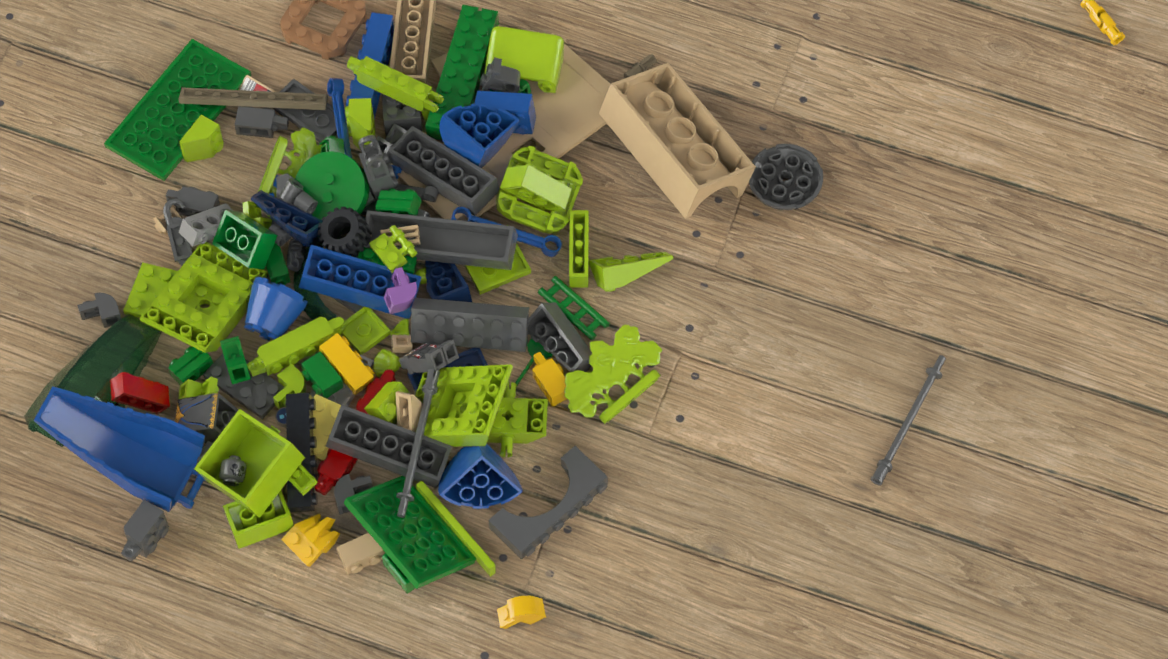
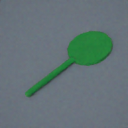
[515,339,553,386]

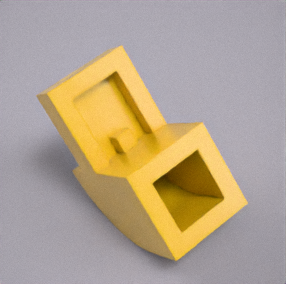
[497,596,546,629]

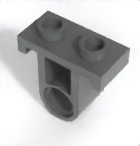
[480,57,521,93]

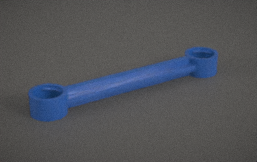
[327,78,352,158]
[451,207,562,257]

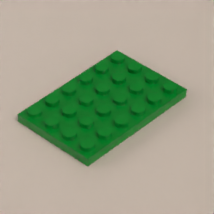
[344,476,476,589]

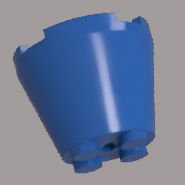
[244,277,308,341]

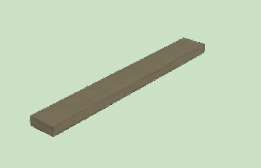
[179,88,328,110]

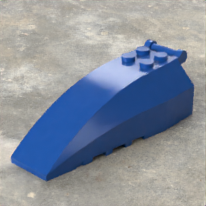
[34,386,206,512]

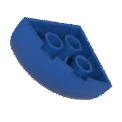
[439,104,520,169]
[438,444,523,509]

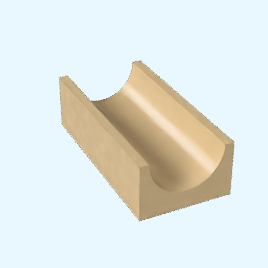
[599,63,756,219]

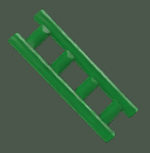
[538,276,610,341]

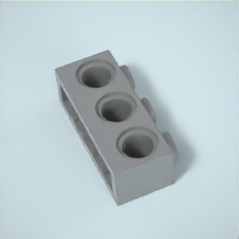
[179,203,233,246]

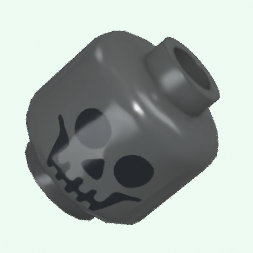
[219,456,247,486]

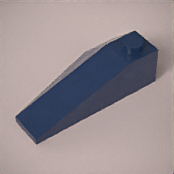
[251,190,323,247]
[425,261,472,302]

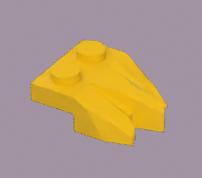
[281,513,341,567]

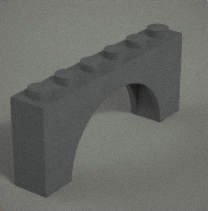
[488,446,608,560]

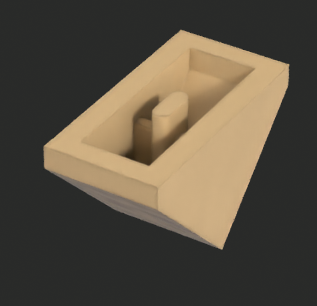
[396,391,423,432]

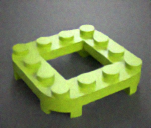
[496,146,583,234]

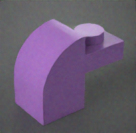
[384,267,417,314]

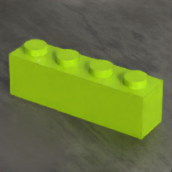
[569,210,589,288]

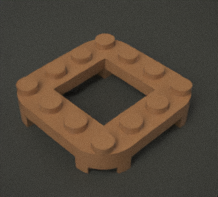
[280,0,367,60]

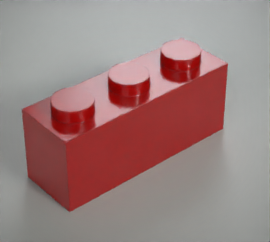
[110,372,170,414]

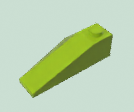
[589,252,673,292]

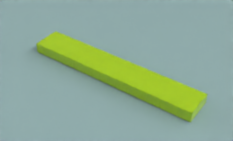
[416,481,496,577]

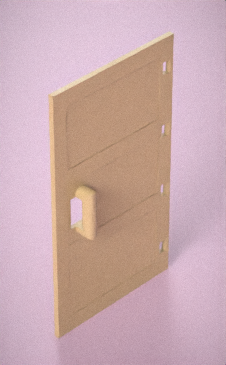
[391,33,610,221]

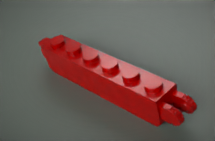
[315,369,396,496]

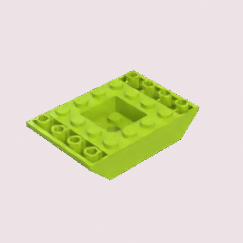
[140,242,268,353]
[415,364,513,447]

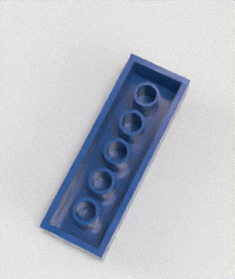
[346,12,394,120]
[299,245,421,319]

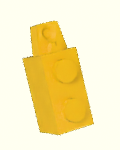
[532,352,567,407]

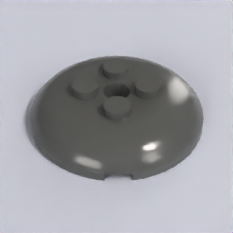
[749,144,823,210]

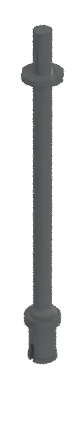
[871,355,946,486]
[396,369,440,518]

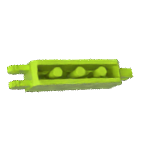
[347,56,444,112]
[247,316,346,376]

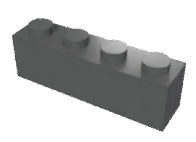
[528,303,592,372]

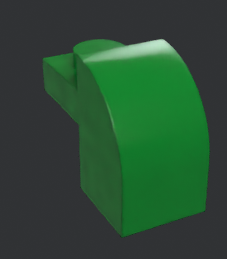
[220,336,251,384]

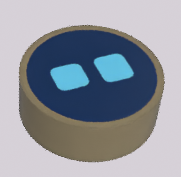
[275,407,286,428]

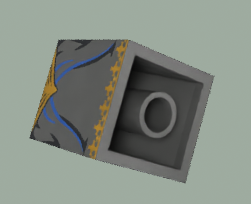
[175,393,238,443]

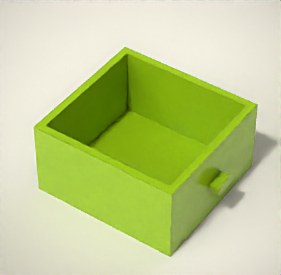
[194,409,305,518]

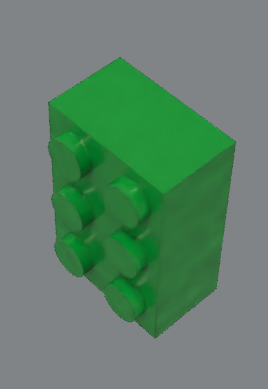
[212,210,278,270]

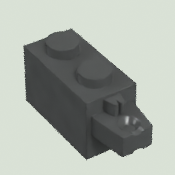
[234,106,289,138]
[166,186,220,217]

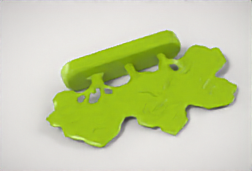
[258,127,322,217]
[565,325,662,424]

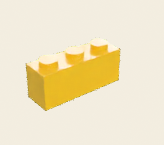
[319,333,374,395]

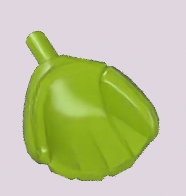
[373,349,401,377]

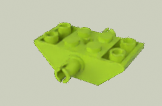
[487,382,548,458]

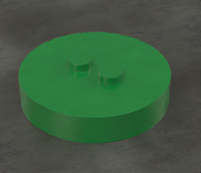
[295,151,369,220]

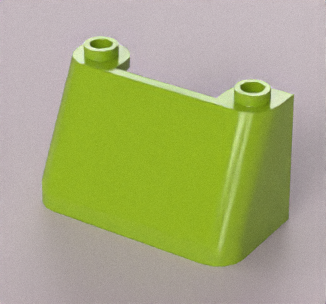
[484,26,564,93]

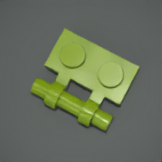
[369,225,417,273]

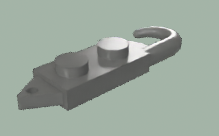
[163,199,193,266]

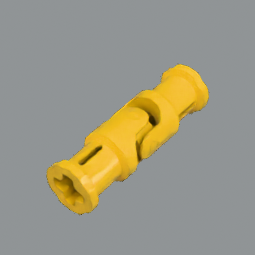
[1080,0,1125,46]

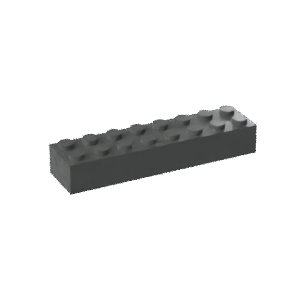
[364,210,518,270]

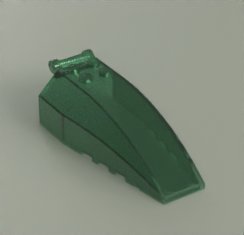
[24,314,162,447]

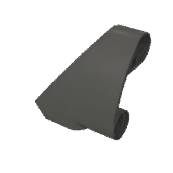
[269,173,318,247]

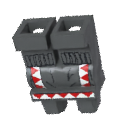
[399,340,459,374]

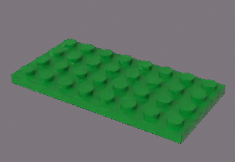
[104,39,251,181]

